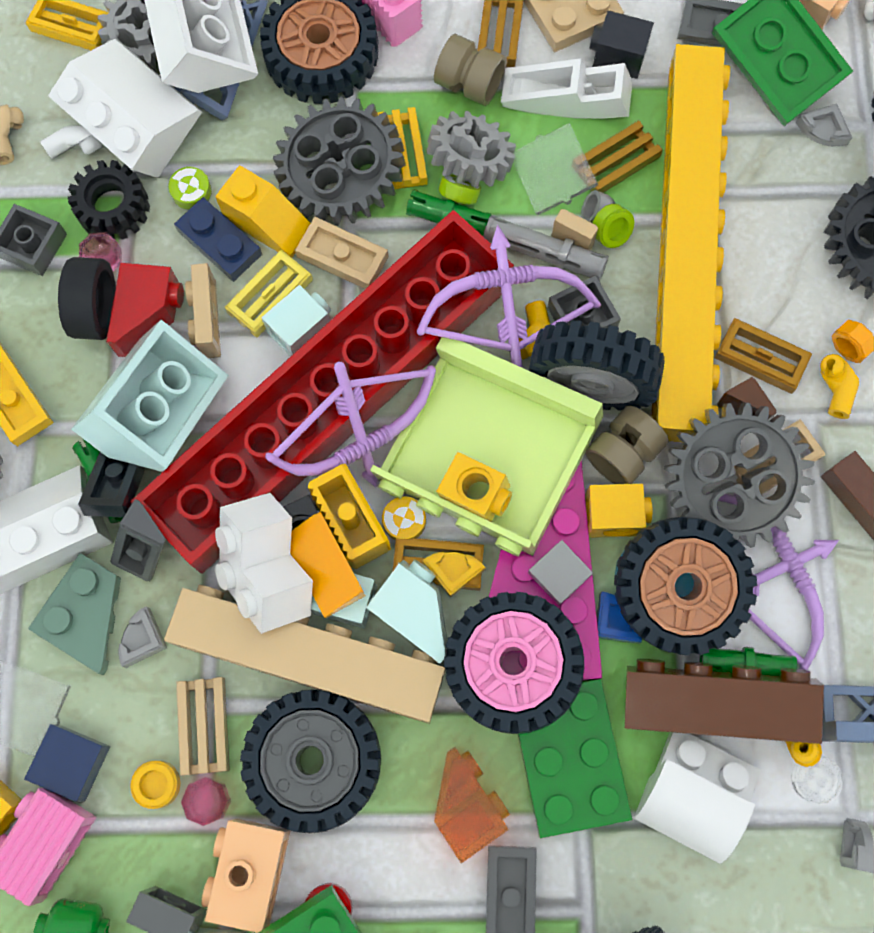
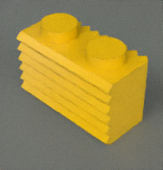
[307,463,391,569]

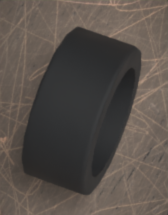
[58,257,116,340]

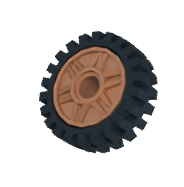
[260,0,378,104]
[614,517,758,656]

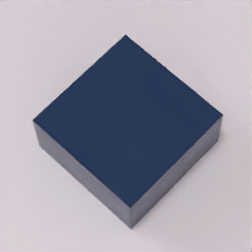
[24,724,111,802]

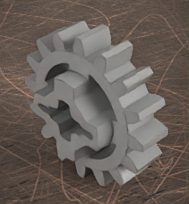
[98,0,157,71]
[426,111,516,188]

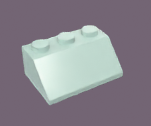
[71,320,229,472]

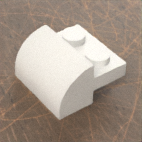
[634,732,761,864]

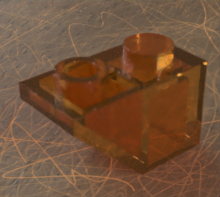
[434,747,510,864]

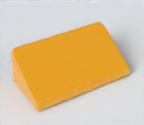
[290,512,365,618]

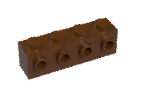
[625,659,824,744]

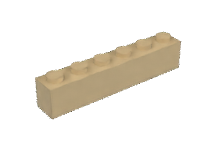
[164,585,445,724]

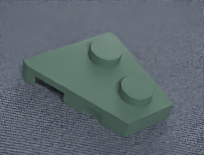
[28,553,121,675]

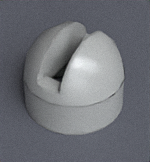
[581,190,615,223]

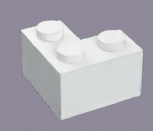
[215,493,313,634]

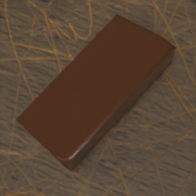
[820,451,874,540]

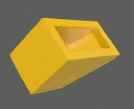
[215,165,310,258]

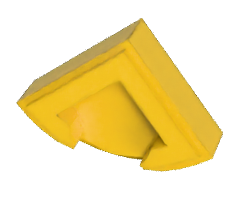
[422,552,486,598]

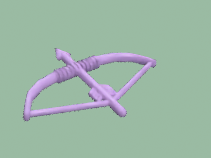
[417,224,601,368]
[265,362,436,489]
[706,492,839,670]

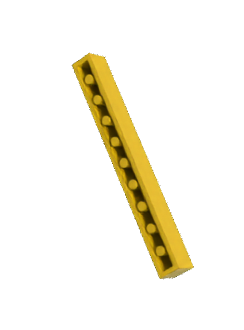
[651,44,730,443]

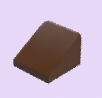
[717,377,777,421]

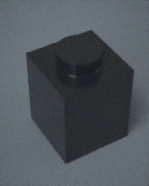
[589,10,654,79]

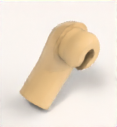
[0,104,24,165]

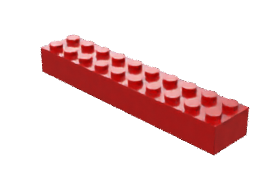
[131,210,514,574]

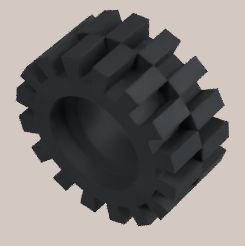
[67,160,150,242]

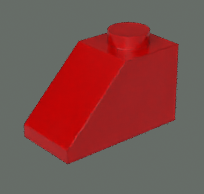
[106,263,184,357]

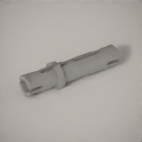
[483,215,609,281]

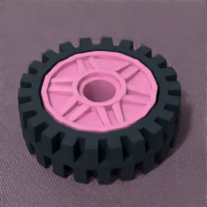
[444,592,585,734]

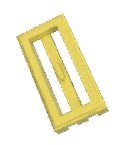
[224,250,313,338]

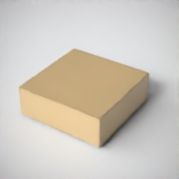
[551,209,598,251]

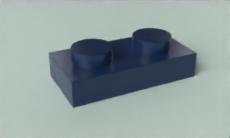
[174,197,263,282]

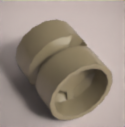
[434,33,507,106]
[585,406,669,484]

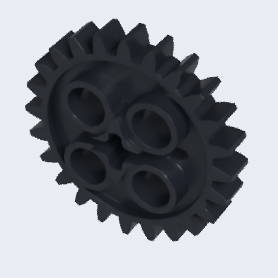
[824,176,874,299]

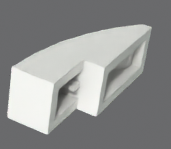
[501,58,633,119]

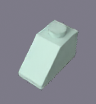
[366,560,447,663]

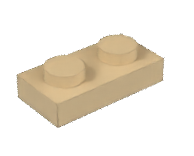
[295,216,389,289]
[185,263,221,358]

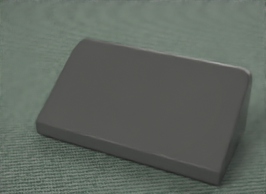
[110,499,166,582]

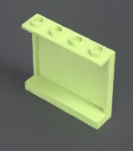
[370,337,603,557]

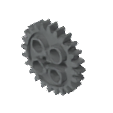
[273,97,406,226]
[664,403,815,548]

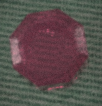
[79,232,122,271]
[181,777,231,826]

